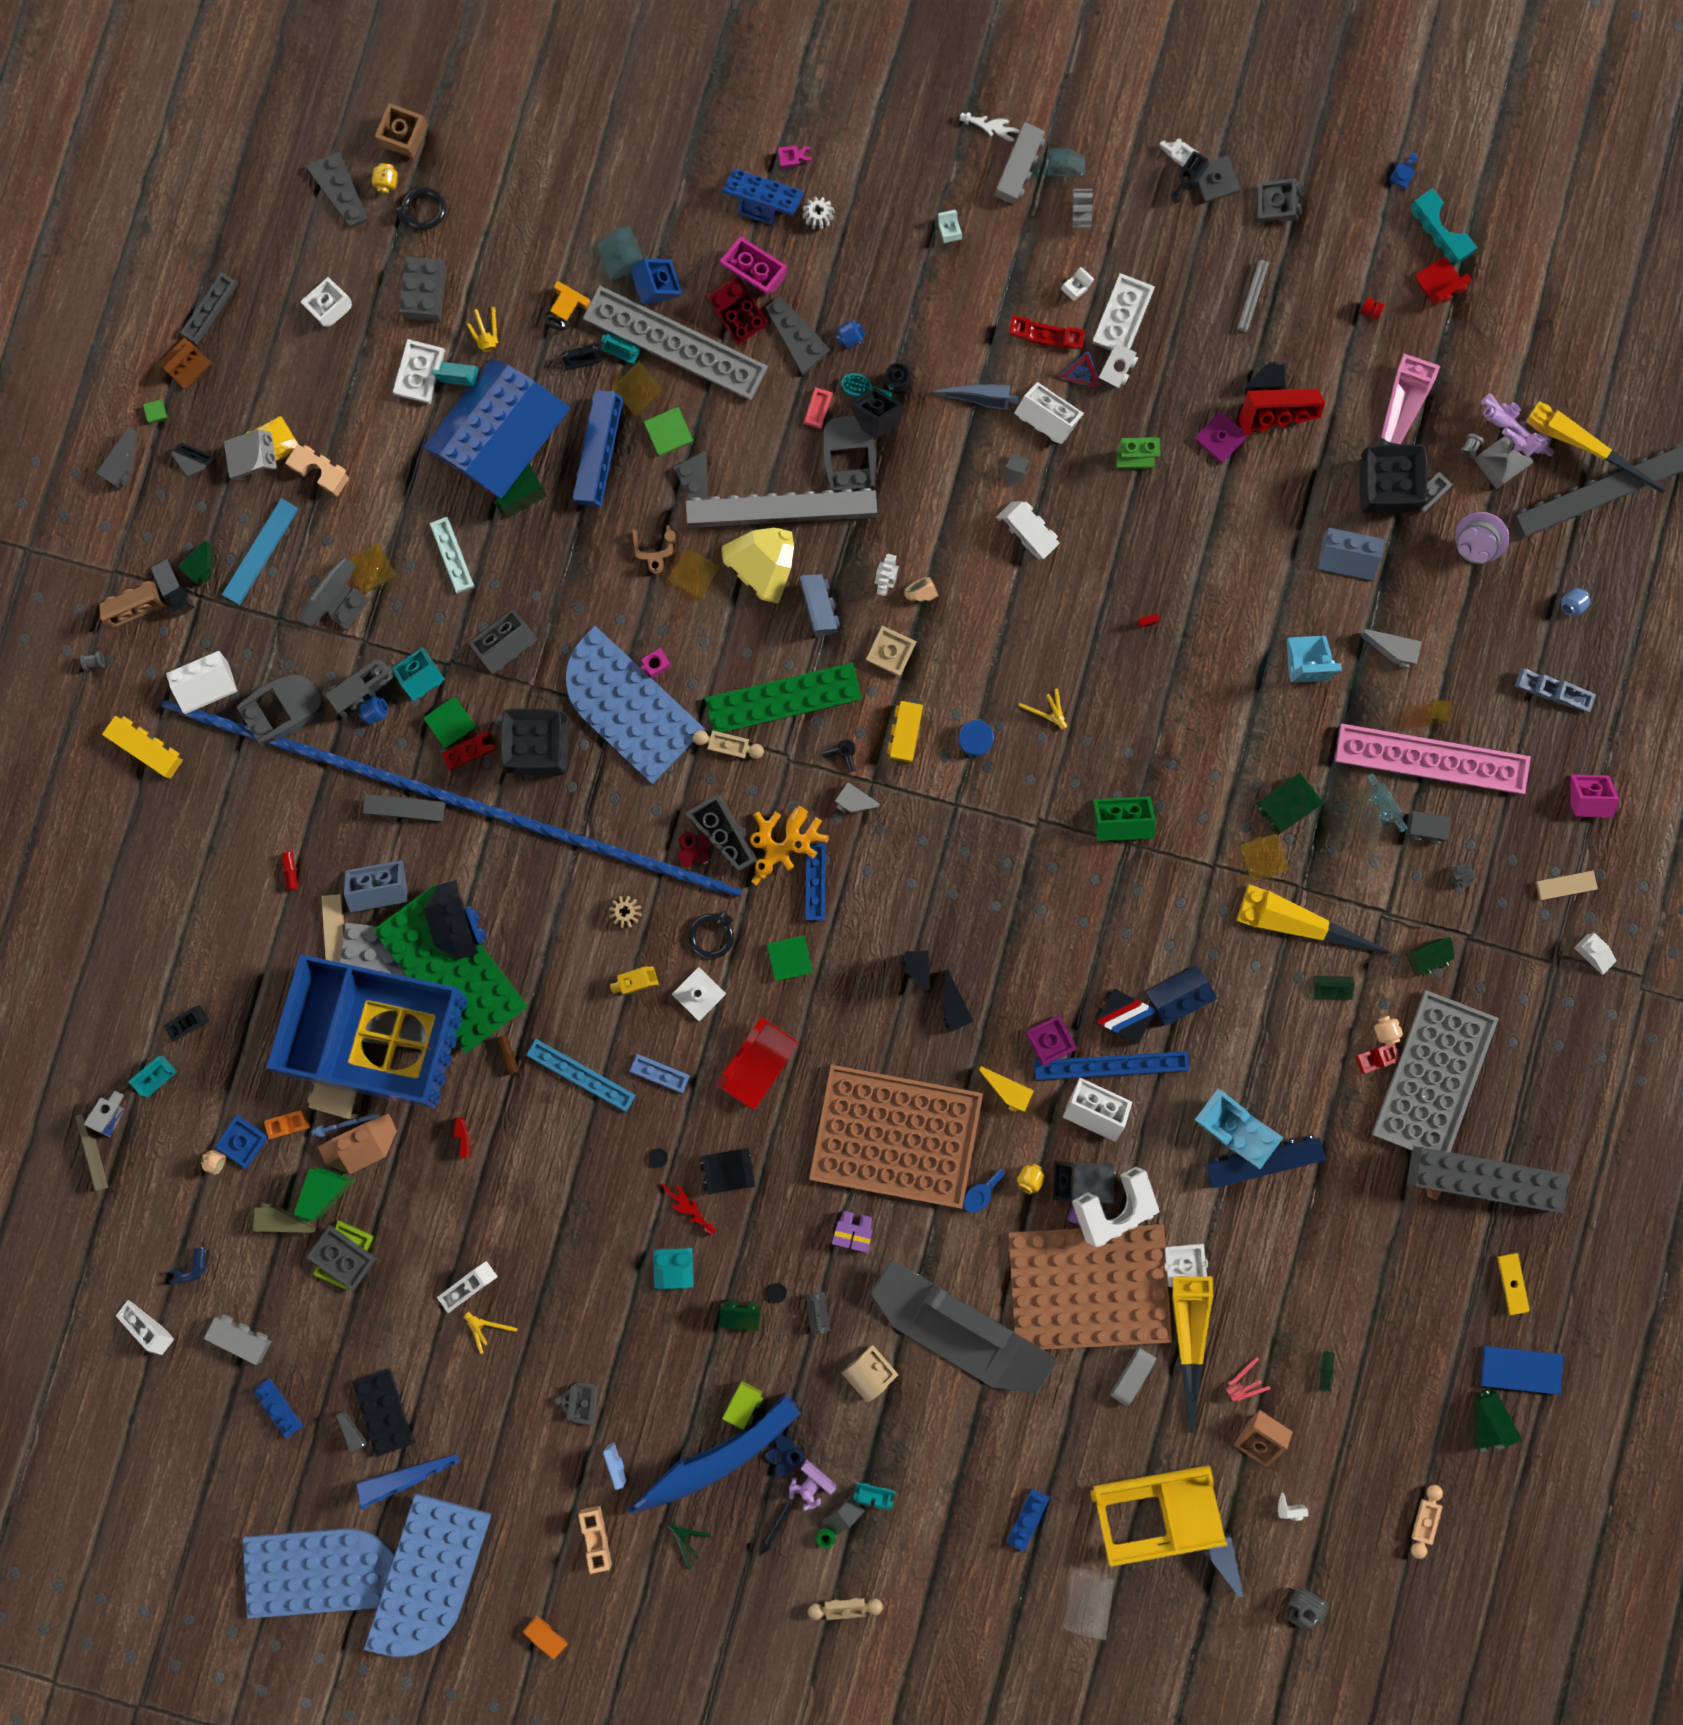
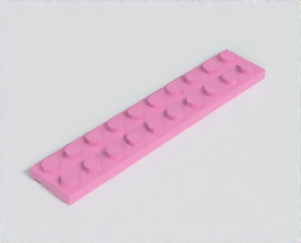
[1334,724,1531,795]

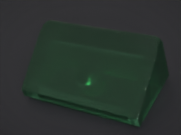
[1314,976,1355,1000]

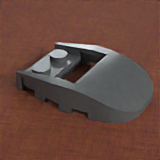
[821,416,877,492]
[237,675,322,747]

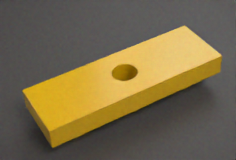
[1497,1253,1530,1315]

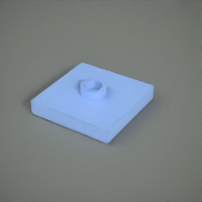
[603,1443,626,1490]

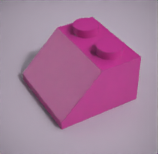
[1570,775,1619,818]

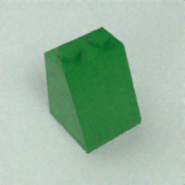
[294,1167,355,1222]

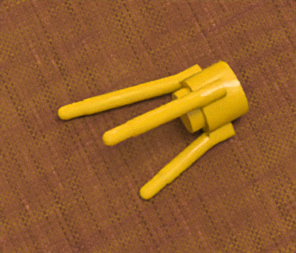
[467,307,499,352]

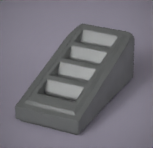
[336,1410,368,1452]

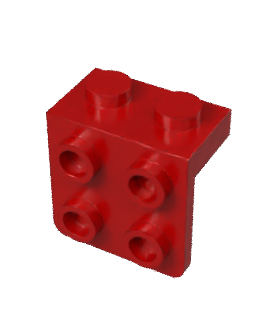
[1415,257,1472,307]

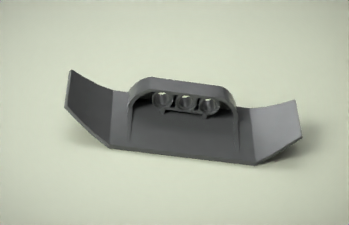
[870,1259,1058,1394]

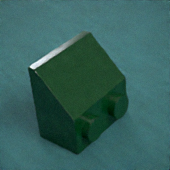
[1405,936,1455,976]

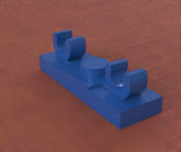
[253,1378,303,1439]
[1006,1488,1050,1552]

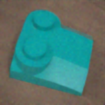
[653,1248,694,1289]

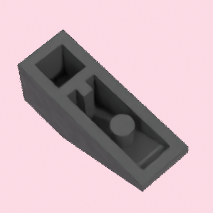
[96,427,138,490]

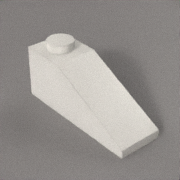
[437,1261,498,1313]
[116,1300,174,1355]

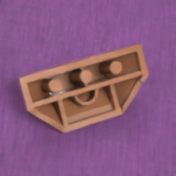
[318,1113,397,1174]

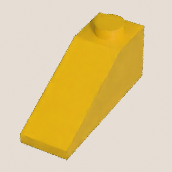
[978,1066,1034,1114]

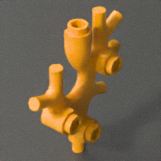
[750,805,829,885]

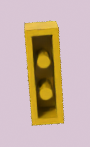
[887,701,923,763]

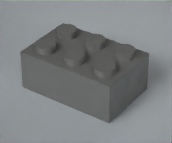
[399,257,447,322]

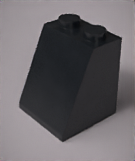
[1053,1161,1115,1203]

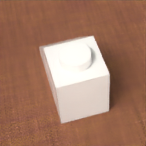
[1574,933,1616,975]

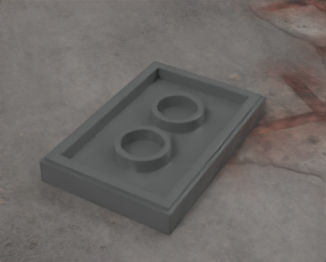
[306,1225,377,1291]

